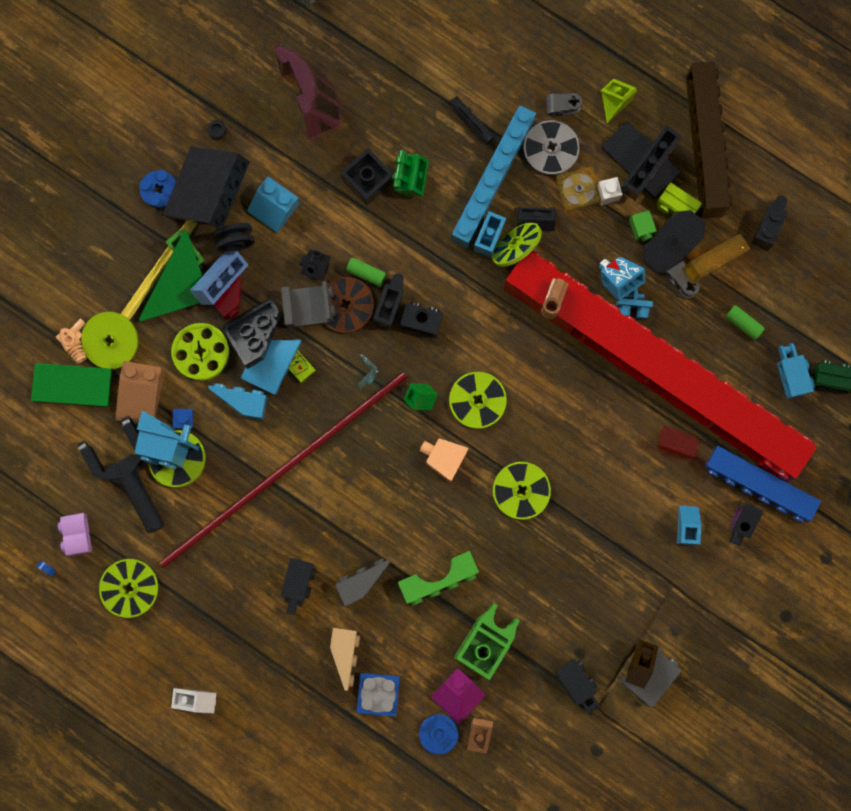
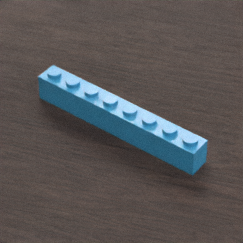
[451,105,536,249]

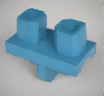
[616,288,653,320]

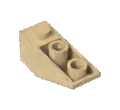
[330,628,360,691]

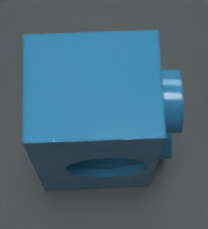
[473,211,506,258]

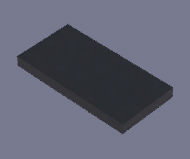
[601,121,681,198]

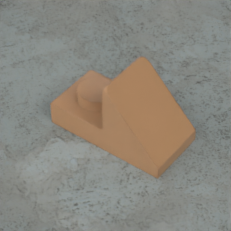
[467,718,493,754]

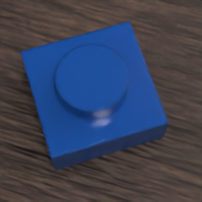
[173,409,194,429]

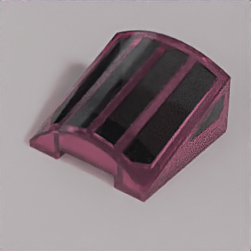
[274,44,341,139]

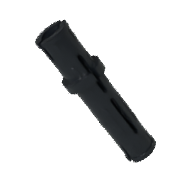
[449,96,495,145]

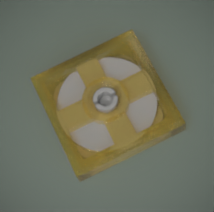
[556,167,602,212]

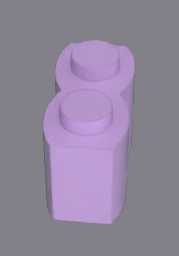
[58,513,92,557]

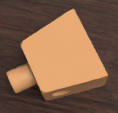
[420,439,469,483]

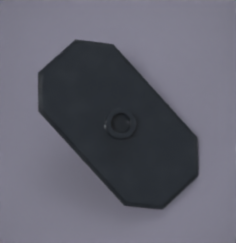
[643,210,705,274]

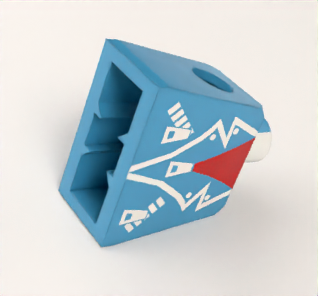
[599,257,645,301]

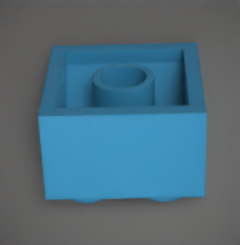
[247,177,300,233]

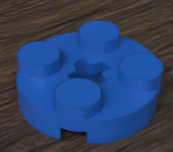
[140,170,176,209]

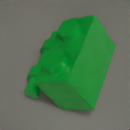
[392,150,429,197]

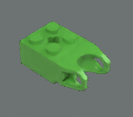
[453,603,520,680]

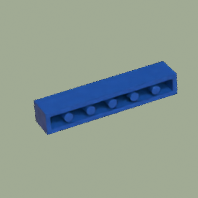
[704,446,821,524]

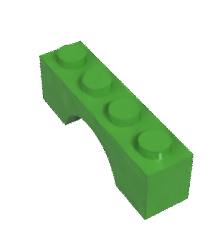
[398,551,479,606]

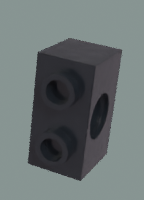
[400,302,443,338]

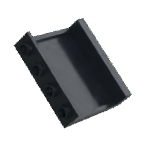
[163,146,250,231]

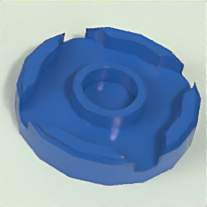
[419,714,458,754]

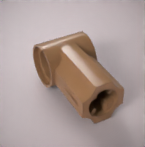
[541,278,568,319]

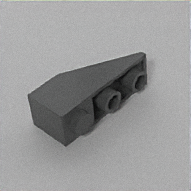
[336,558,390,606]

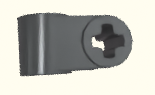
[546,93,582,117]
[666,261,700,299]

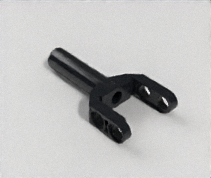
[77,415,165,534]

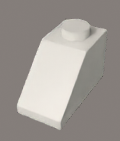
[171,688,216,713]

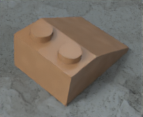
[115,361,165,424]

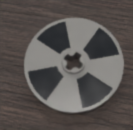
[523,120,579,175]

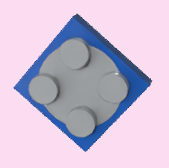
[357,673,400,717]

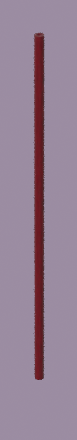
[159,372,408,568]

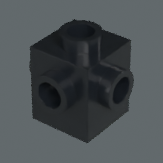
[300,249,331,281]

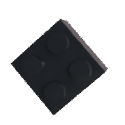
[340,148,394,206]

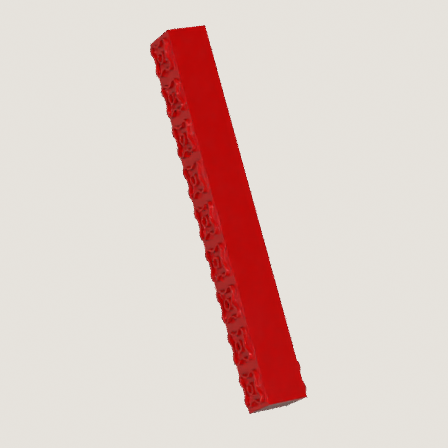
[503,251,817,482]

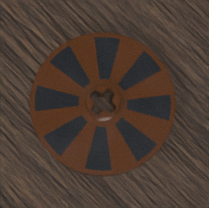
[324,277,374,333]

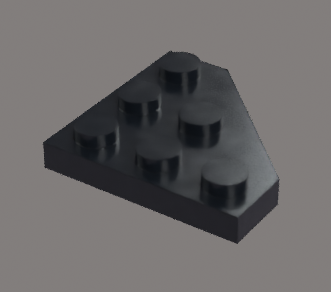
[222,298,281,369]

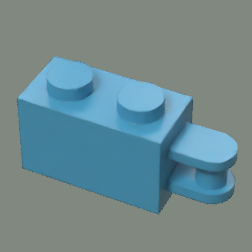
[777,343,815,400]

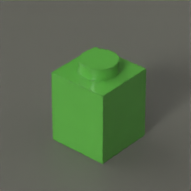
[629,210,657,242]

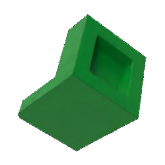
[404,383,438,410]

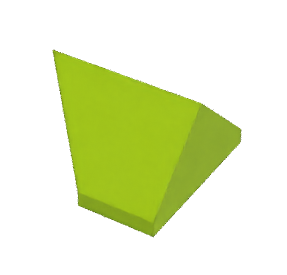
[600,79,637,123]

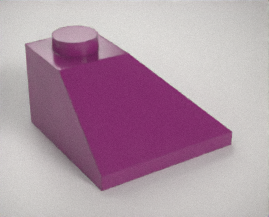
[431,668,486,724]

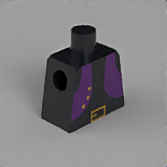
[729,500,764,546]

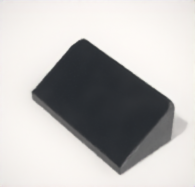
[517,207,556,231]

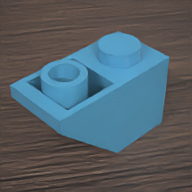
[677,506,701,546]

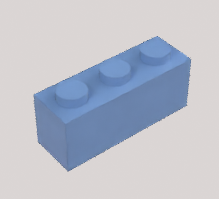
[190,251,248,305]

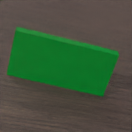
[31,363,113,407]

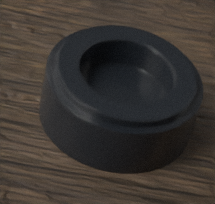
[207,120,227,140]

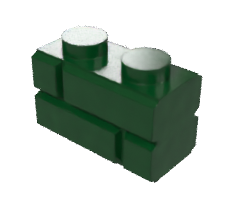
[813,360,851,394]

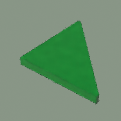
[139,229,202,321]

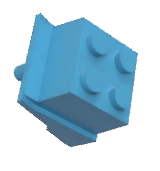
[134,411,199,470]

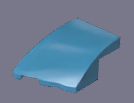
[241,339,302,395]

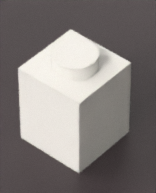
[597,177,622,206]

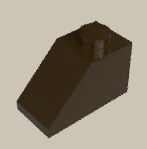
[626,639,658,689]

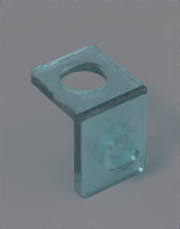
[358,353,378,389]

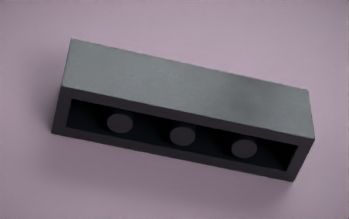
[621,125,682,201]

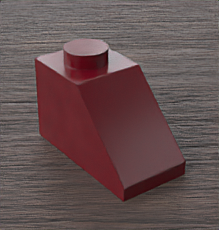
[213,276,243,320]

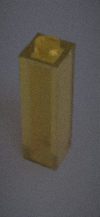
[682,234,750,285]

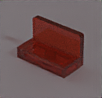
[656,426,699,459]

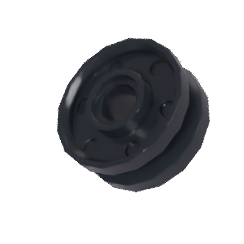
[213,223,255,253]

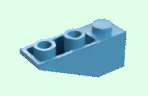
[209,384,268,421]

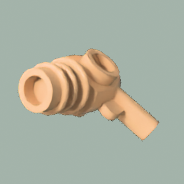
[56,319,87,364]

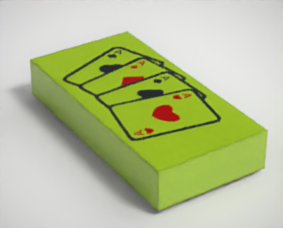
[289,351,316,383]

